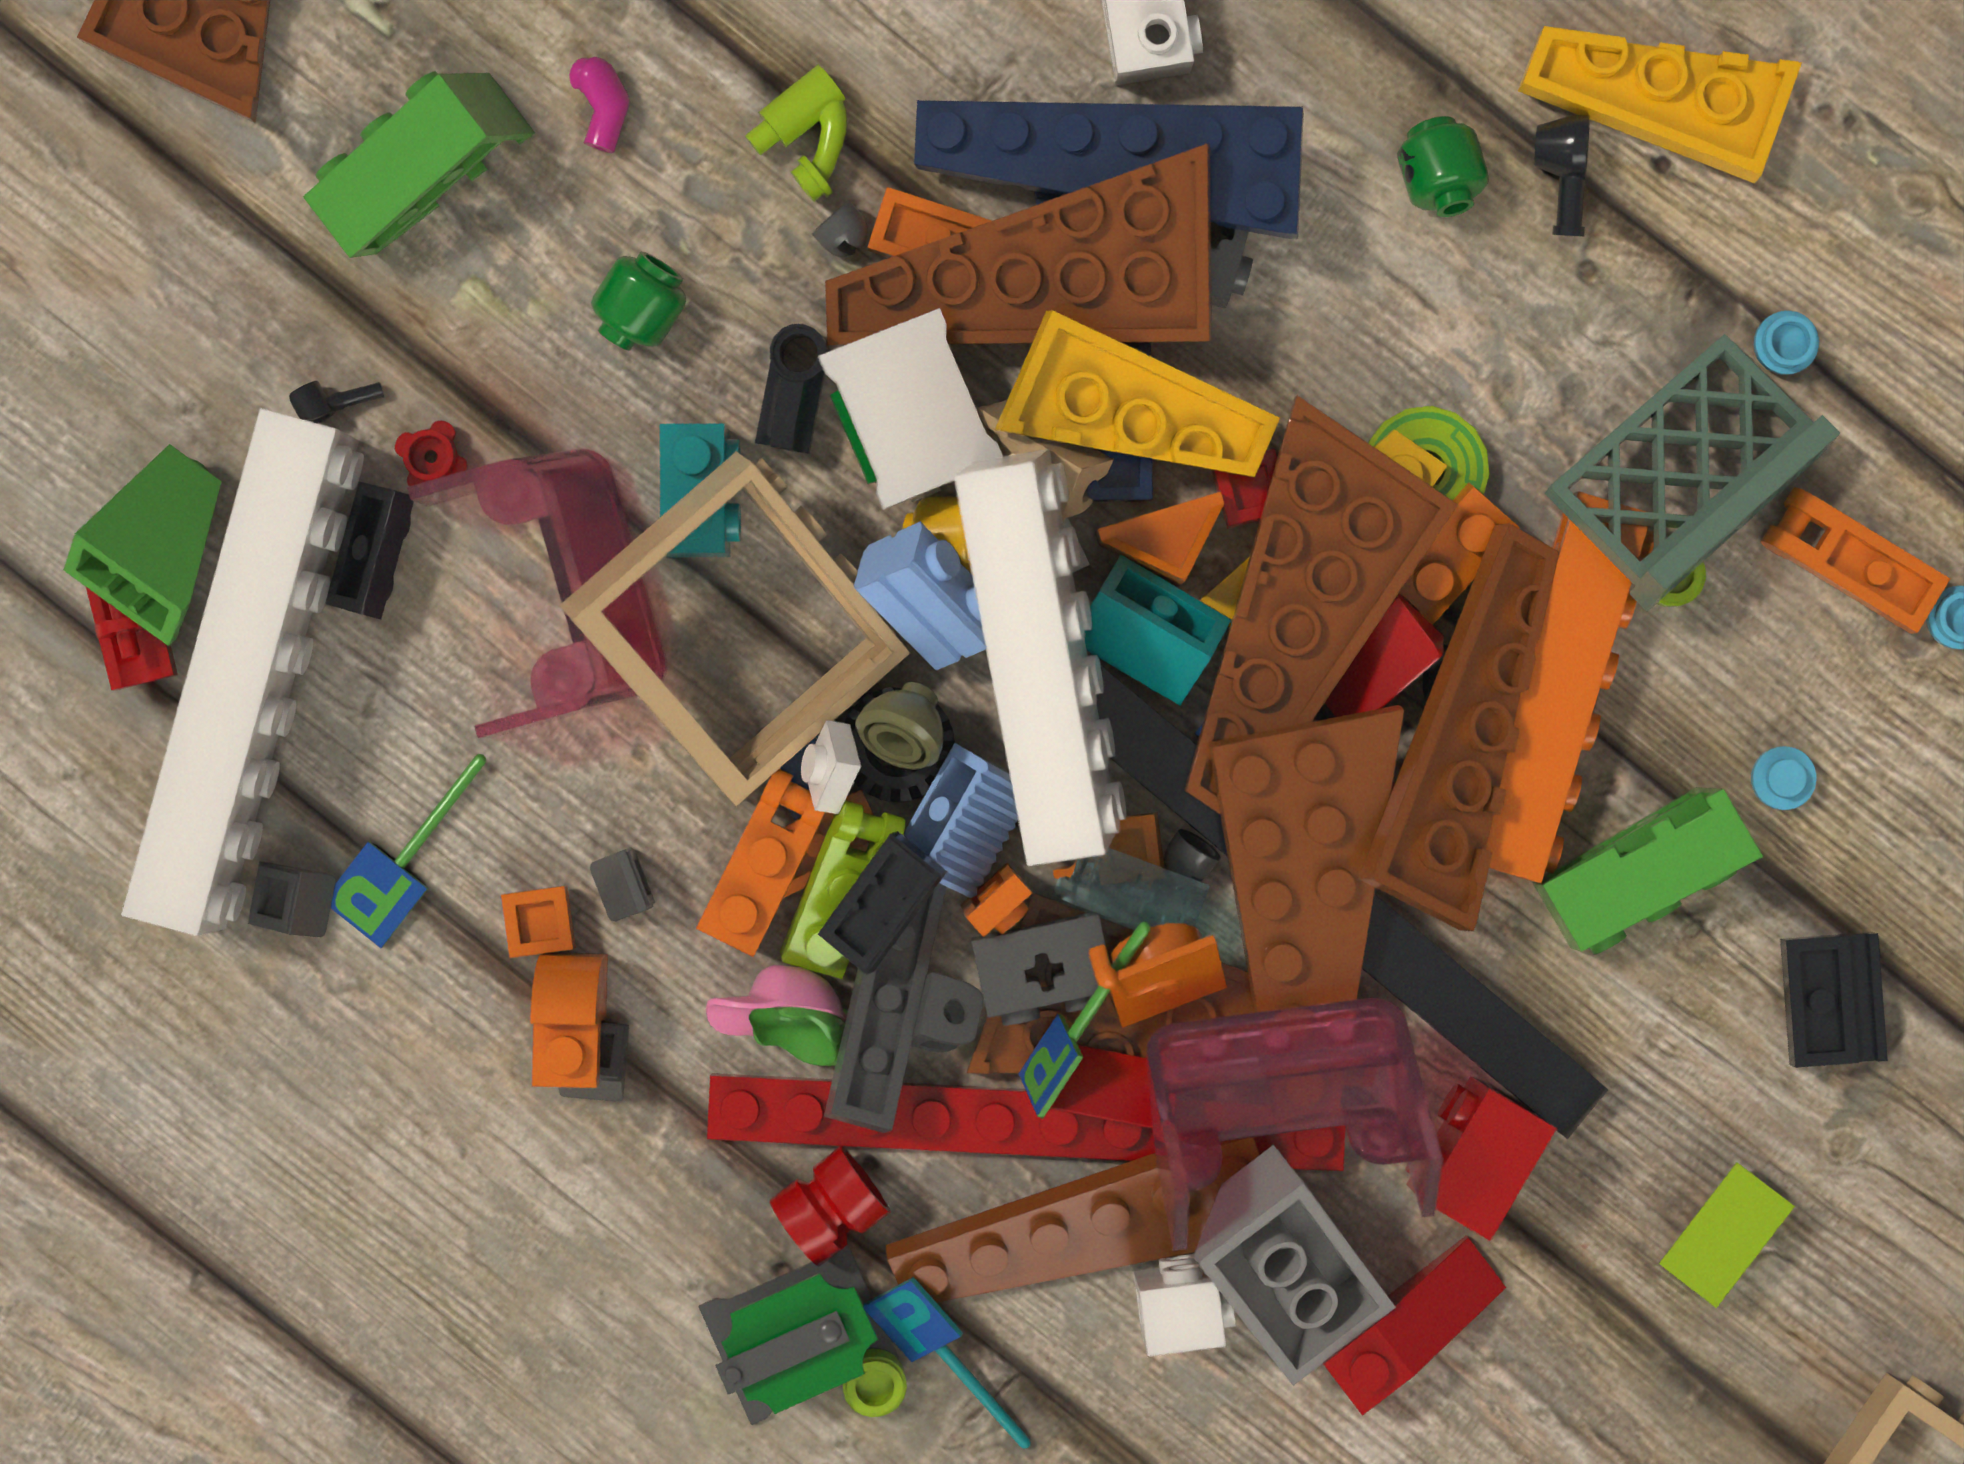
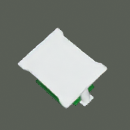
[818,308,1003,510]

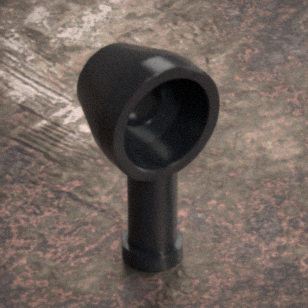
[1534,115,1590,237]

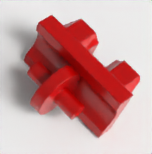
[86,587,178,691]

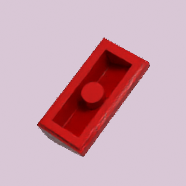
[1325,594,1444,717]
[1049,1044,1178,1131]

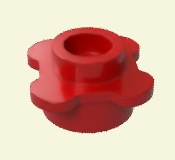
[395,420,468,493]

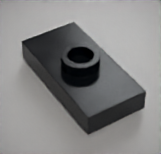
[818,831,947,975]

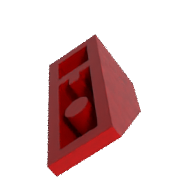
[1323,1235,1507,1416]

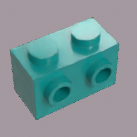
[660,423,741,557]
[1084,555,1231,705]

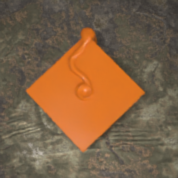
[1088,923,1227,1028]

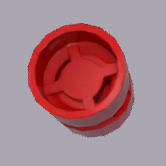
[770,1146,891,1267]

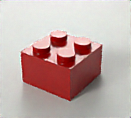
[1405,1076,1557,1241]

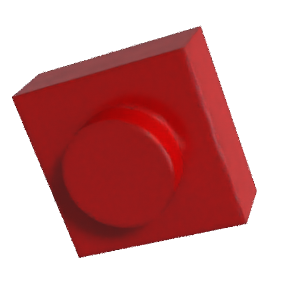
[1211,449,1277,529]

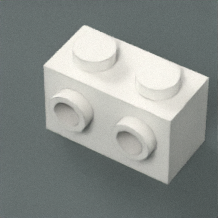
[1101,0,1203,86]
[1133,1254,1235,1357]

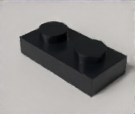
[325,481,416,620]

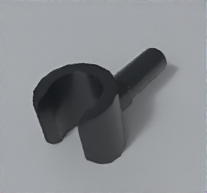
[289,380,384,424]

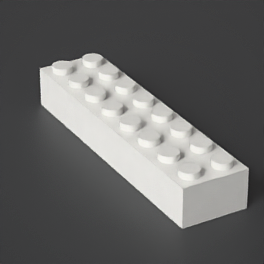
[121,408,364,936]

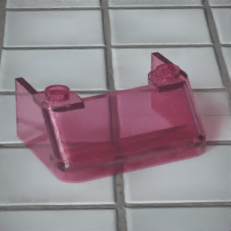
[407,449,668,738]
[1147,998,1443,1251]

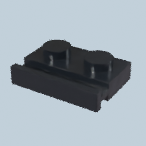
[1780,932,1888,1068]

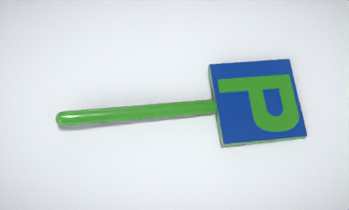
[331,754,486,948]
[1018,921,1151,1118]

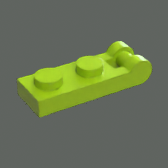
[780,800,905,979]

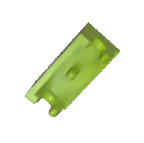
[1658,1162,1795,1308]

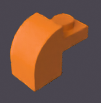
[530,953,608,1088]

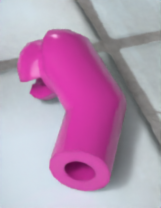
[569,57,630,153]

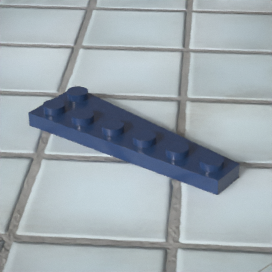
[914,100,1304,239]

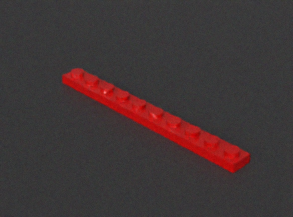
[707,1073,1347,1171]

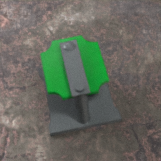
[698,1242,899,1425]

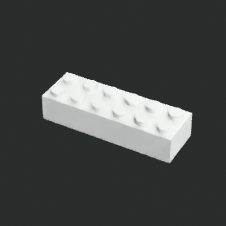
[954,449,1126,866]

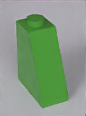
[63,444,222,646]

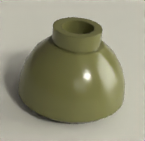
[856,682,944,769]

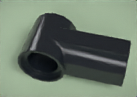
[755,324,831,454]

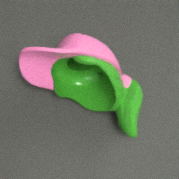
[706,965,848,1066]

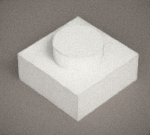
[801,720,861,814]

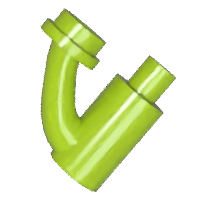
[745,64,847,202]

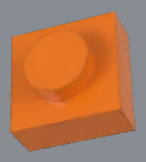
[501,885,576,958]

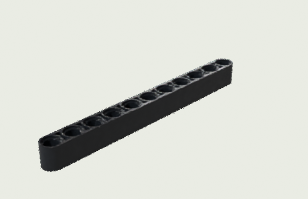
[1087,655,1608,1139]

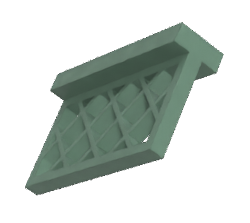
[1545,334,1840,612]

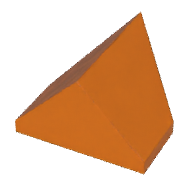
[1095,491,1224,587]

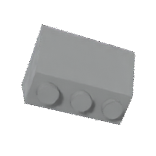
[1193,1145,1396,1386]

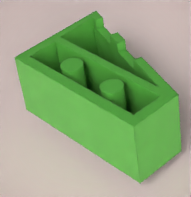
[303,71,535,258]
[1532,787,1763,955]

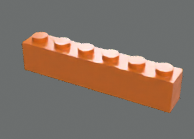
[1486,491,1654,883]

